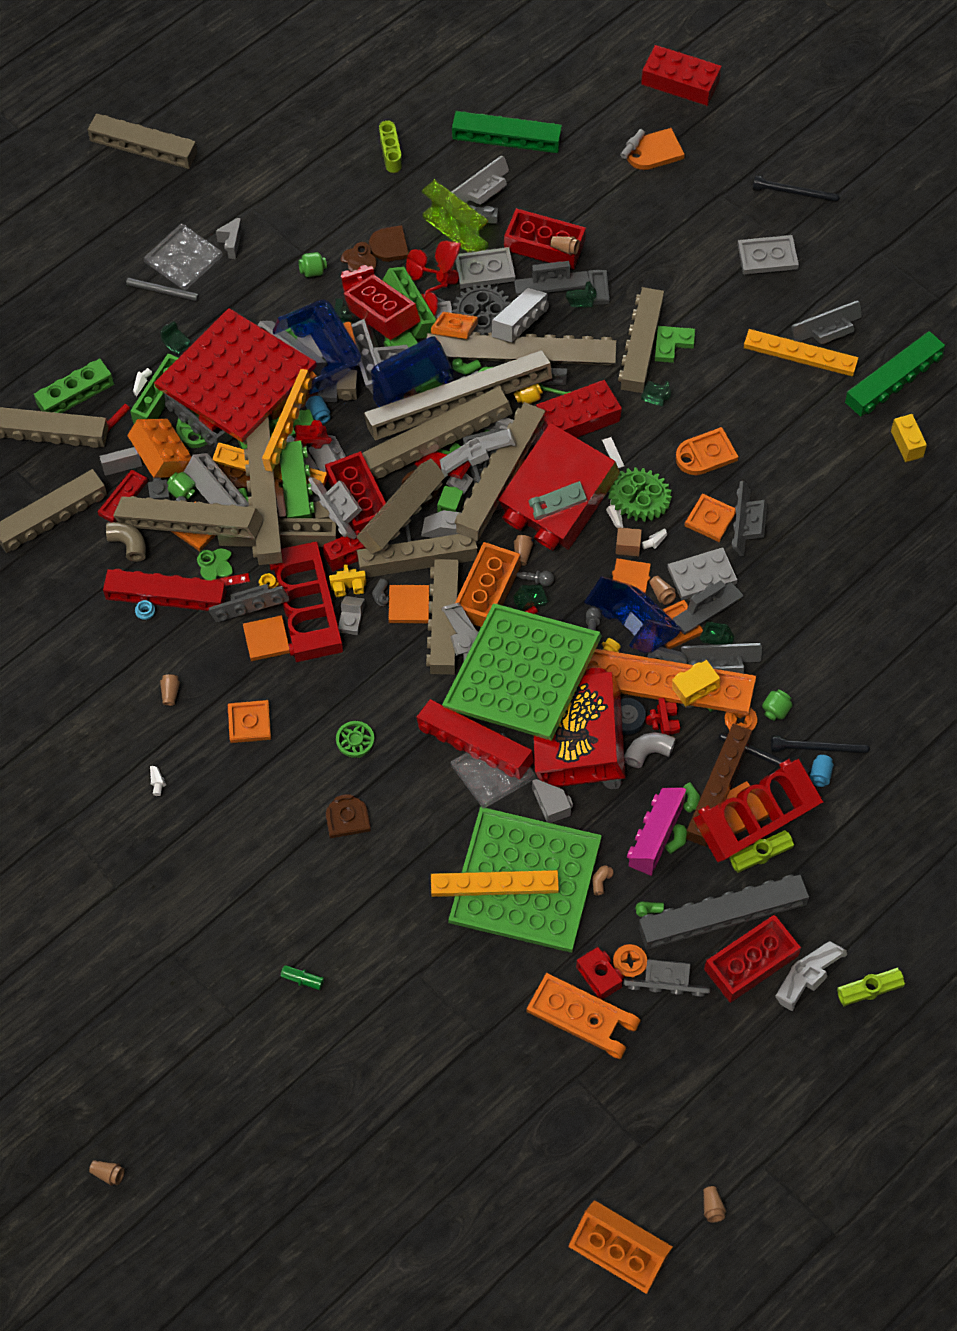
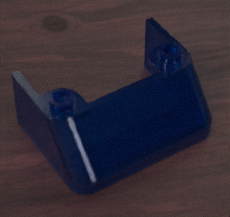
[272,300,361,395]
[371,336,453,407]
[584,576,682,654]

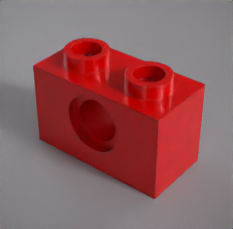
[323,530,366,572]
[576,947,623,1000]

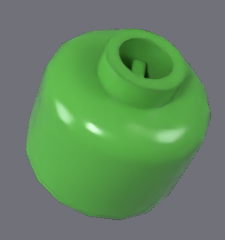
[299,252,327,278]
[167,472,196,500]
[762,690,792,721]

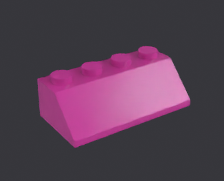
[627,788,686,876]

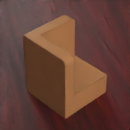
[616,528,642,556]

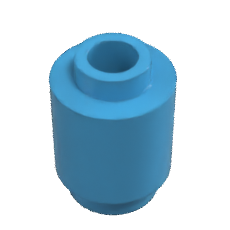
[305,396,330,424]
[809,755,834,787]

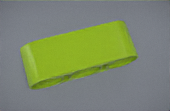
[379,121,402,173]

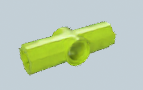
[729,830,794,873]
[837,968,905,1006]

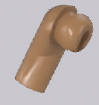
[592,865,613,895]

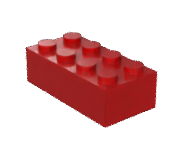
[641,45,721,106]
[504,209,586,269]
[344,274,420,340]
[536,380,622,438]
[325,451,386,532]
[704,914,801,1003]

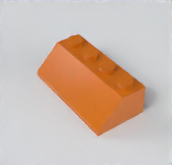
[455,542,521,627]
[568,1200,672,1294]

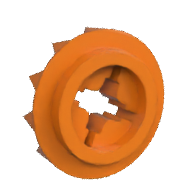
[725,708,757,731]
[613,944,647,978]

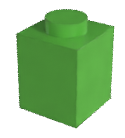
[437,486,463,512]

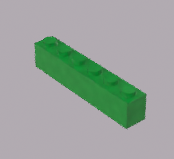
[452,111,562,153]
[845,331,945,417]

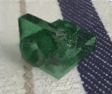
[566,281,597,307]
[334,298,353,328]
[160,321,191,355]
[641,381,672,406]
[513,585,548,611]
[699,622,734,645]

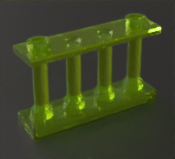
[422,180,488,253]

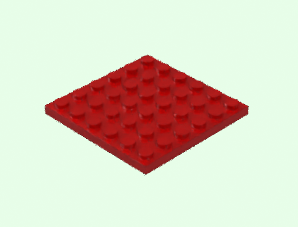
[154,308,317,443]

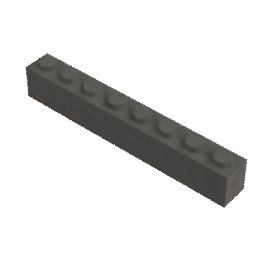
[638,875,809,950]

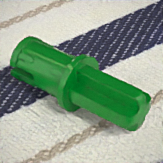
[281,965,324,991]

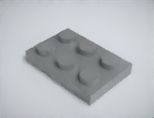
[737,235,799,274]
[455,247,515,289]
[667,548,737,601]

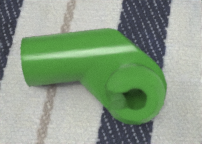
[452,358,481,375]
[665,824,687,854]
[635,901,664,917]

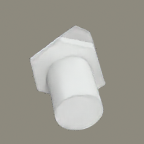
[133,368,152,397]
[606,500,623,528]
[641,528,667,549]
[150,766,166,796]

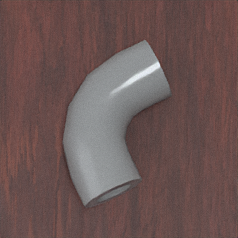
[624,732,676,768]

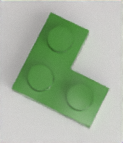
[655,326,695,363]

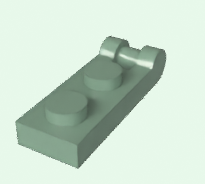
[528,481,587,520]

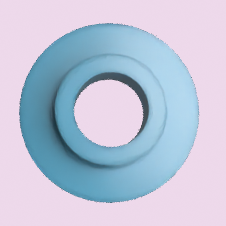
[135,600,155,620]

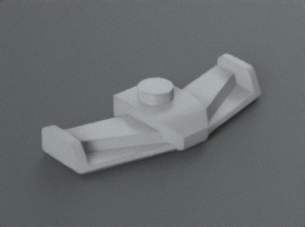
[440,429,516,477]
[441,603,479,661]
[775,941,847,1011]

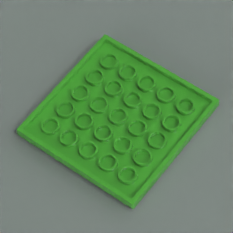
[442,603,602,741]
[448,807,602,953]

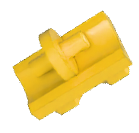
[329,564,366,597]

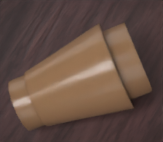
[551,236,580,255]
[514,535,533,566]
[650,576,676,605]
[160,675,180,706]
[89,1160,124,1186]
[703,1186,726,1222]

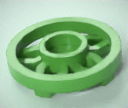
[336,721,374,758]

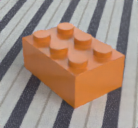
[127,419,191,478]

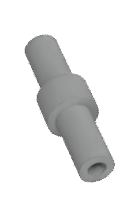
[620,129,645,159]

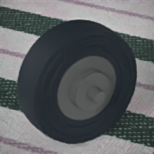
[621,698,646,735]

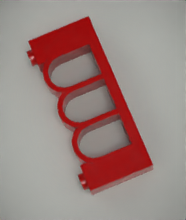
[269,541,343,662]
[693,758,823,862]

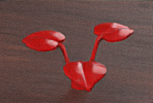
[406,241,461,317]

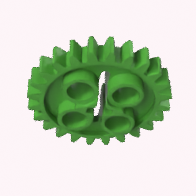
[608,467,672,522]

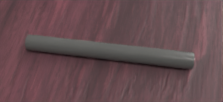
[126,278,199,301]

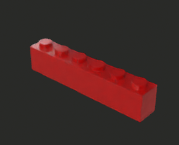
[103,569,227,611]
[416,699,534,779]

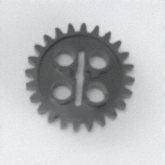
[452,283,511,336]

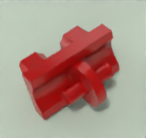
[341,265,374,292]
[294,420,332,449]
[646,698,680,735]

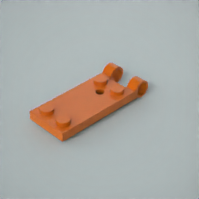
[527,973,641,1059]

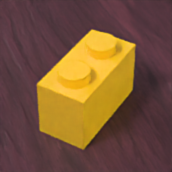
[891,414,927,462]
[672,660,720,707]

